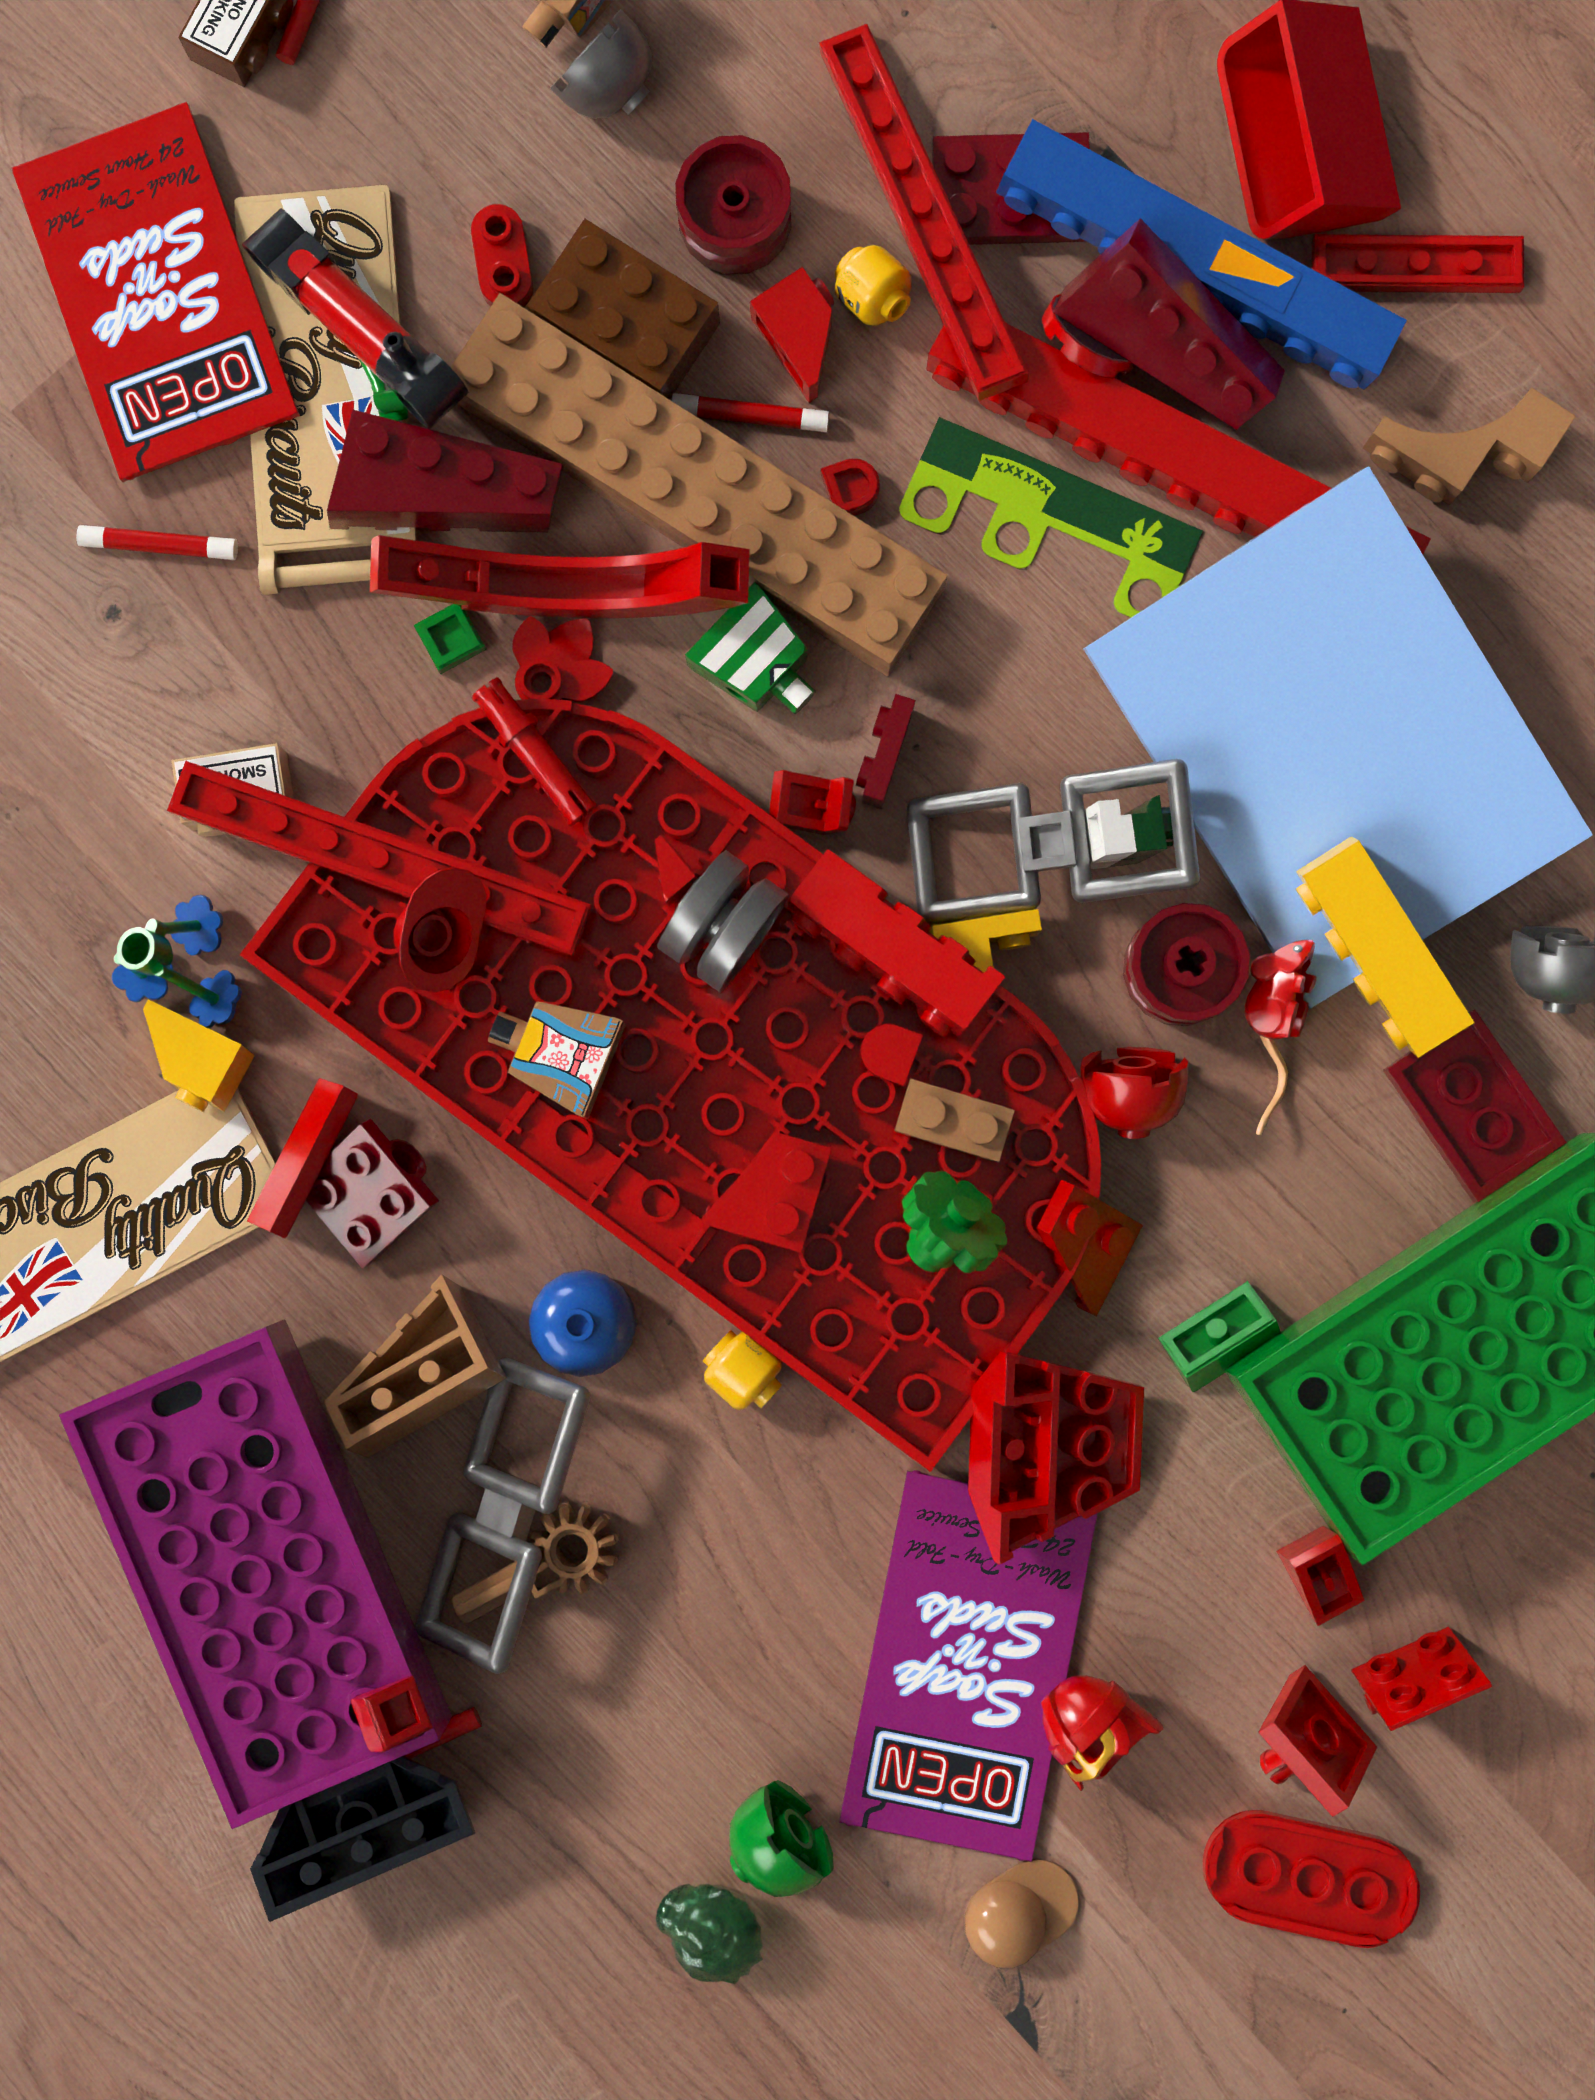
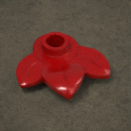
[512,616,613,702]

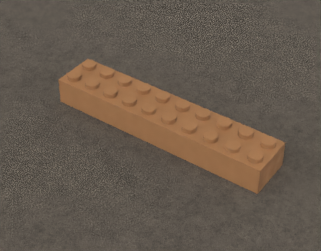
[451,293,948,677]

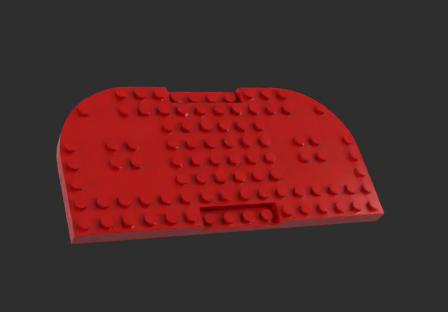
[240,698,1101,1472]

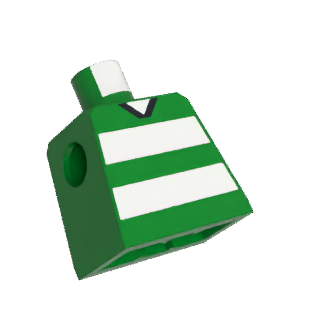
[685,582,816,714]

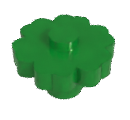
[902,1171,1007,1273]

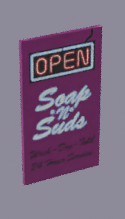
[839,1470,1098,1861]

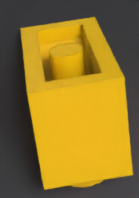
[143,999,255,1112]

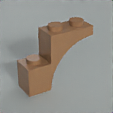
[1363,387,1576,505]

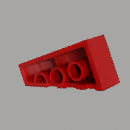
[788,849,1006,1038]

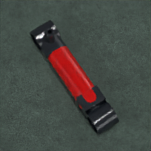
[242,208,469,429]

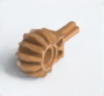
[451,1502,620,1624]

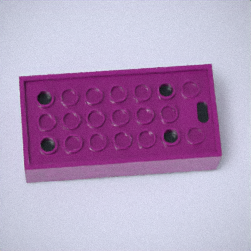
[59,1319,452,1829]

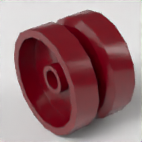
[675,135,792,274]
[1123,903,1250,1026]

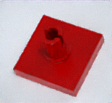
[1258,1665,1377,1817]

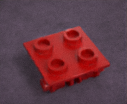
[1351,1626,1492,1731]

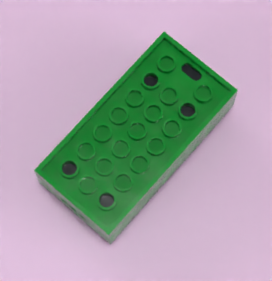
[1224,1133,1595,1566]

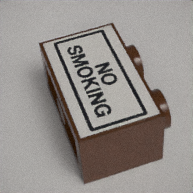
[178,0,293,88]

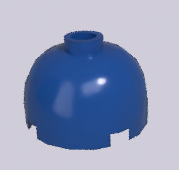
[529,1269,637,1377]

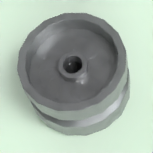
[657,850,789,993]

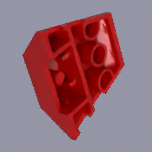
[968,1351,1145,1565]

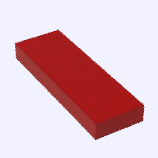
[247,1078,358,1239]

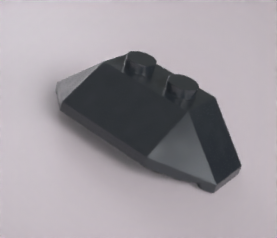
[250,1756,476,1922]

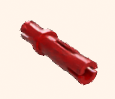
[471,677,597,826]

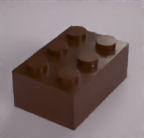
[527,218,720,400]

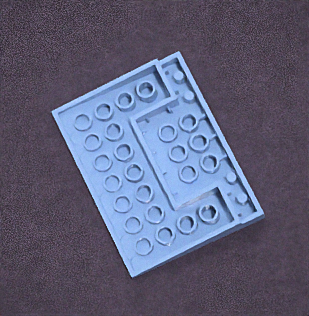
[1083,466,1593,1009]

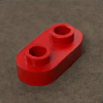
[471,204,533,307]

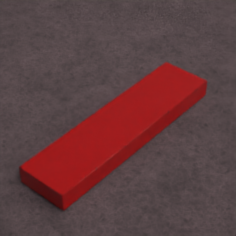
[1312,234,1524,293]

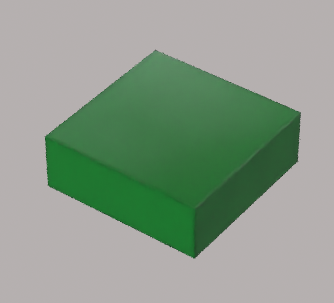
[414,604,487,674]

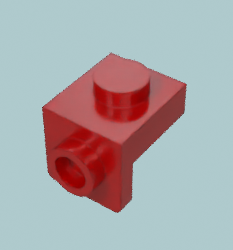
[769,770,856,835]

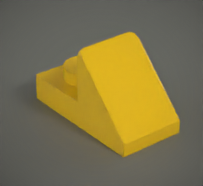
[930,909,1042,972]

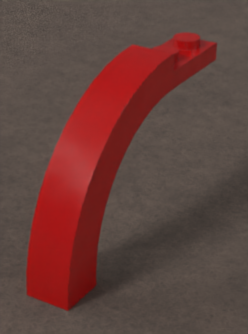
[369,535,750,618]

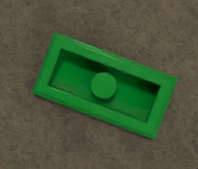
[1158,1281,1281,1392]

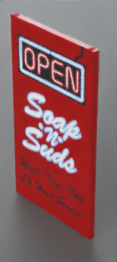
[12,102,300,482]

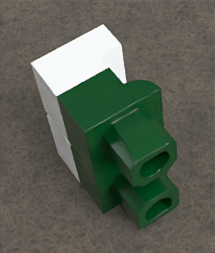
[1085,795,1174,869]

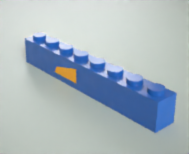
[996,119,1407,390]

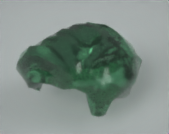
[656,1884,763,1984]

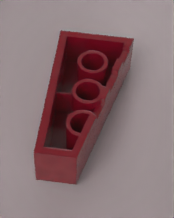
[1053,218,1285,430]
[327,410,562,533]

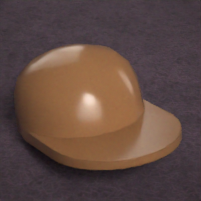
[964,1859,1078,1968]

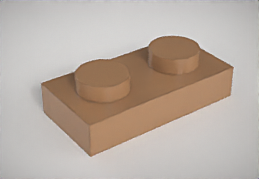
[894,1079,1015,1163]

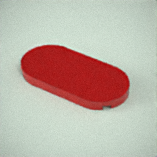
[1203,1810,1420,1948]

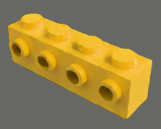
[1296,837,1475,1058]

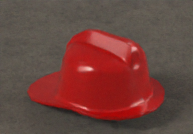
[393,867,487,992]

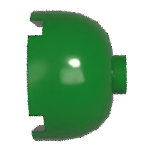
[729,1780,834,1897]

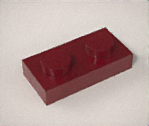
[855,694,916,809]

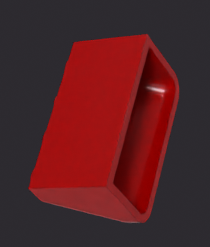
[1217,0,1401,240]

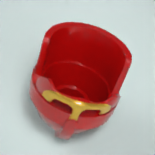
[1041,1675,1164,1791]

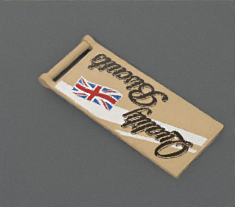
[234,185,417,595]
[0,1088,276,1363]

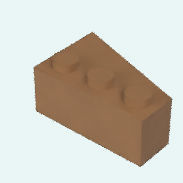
[324,1275,507,1458]

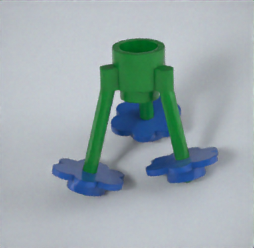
[112,895,242,1029]

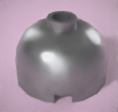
[550,9,652,119]
[1510,926,1595,1014]

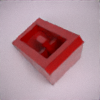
[1276,1526,1365,1626]

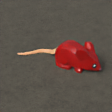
[1245,939,1317,1135]

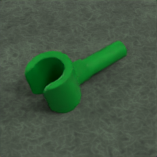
[359,359,409,421]

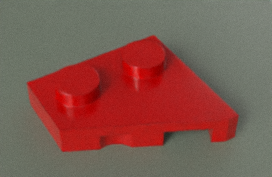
[701,1133,832,1253]
[1037,1180,1143,1317]

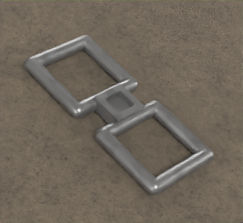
[907,759,1200,924]
[415,1358,590,1674]

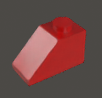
[750,267,834,403]

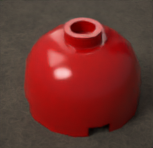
[1081,1047,1189,1139]

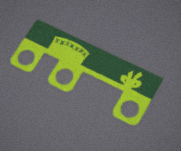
[899,417,1203,618]

